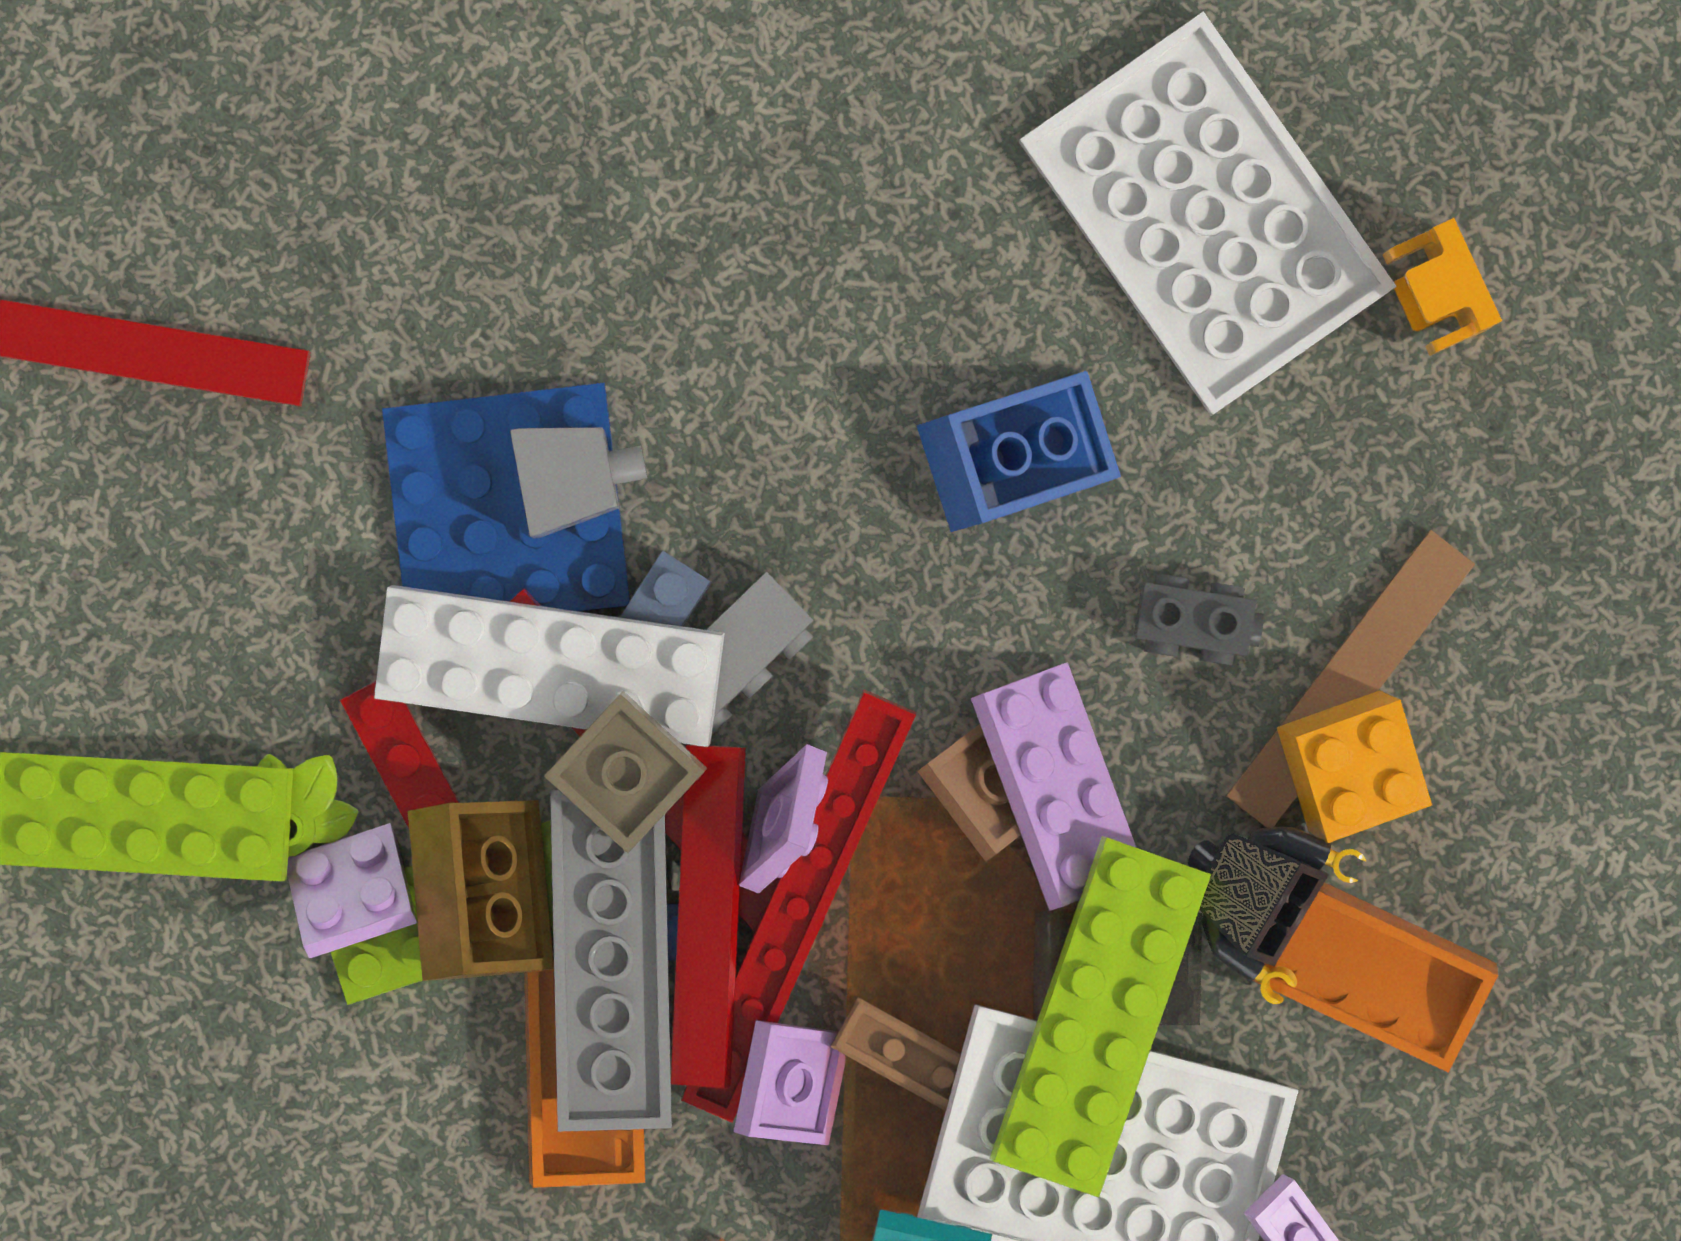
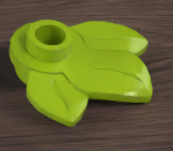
[258,754,359,857]

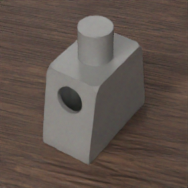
[510,427,648,539]

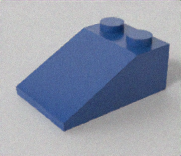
[916,371,1121,532]

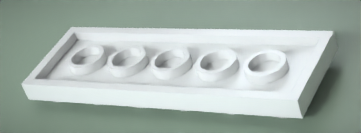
[374,585,725,747]

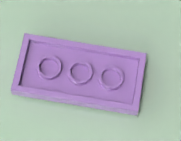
[971,662,1136,911]

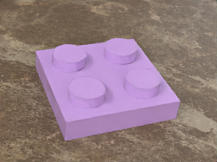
[739,744,828,893]
[287,823,417,958]
[734,1020,847,1145]

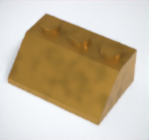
[408,800,554,981]

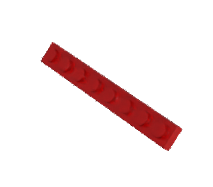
[681,689,916,1123]

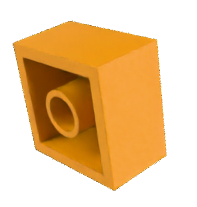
[1277,690,1432,843]

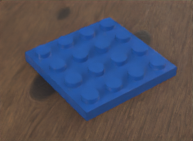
[382,383,630,612]

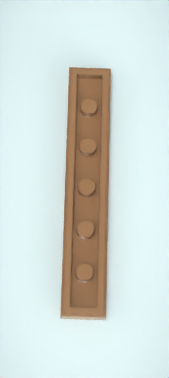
[1225,530,1475,828]

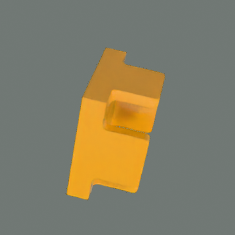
[1382,218,1502,356]

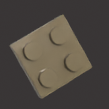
[544,691,707,853]

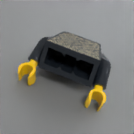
[1188,827,1366,1004]

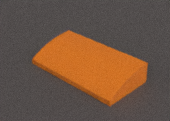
[1252,882,1499,1073]
[524,958,645,1188]

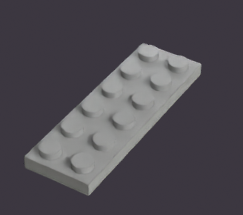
[550,790,672,1132]

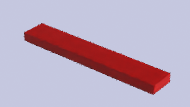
[0,299,311,407]
[671,745,746,1088]

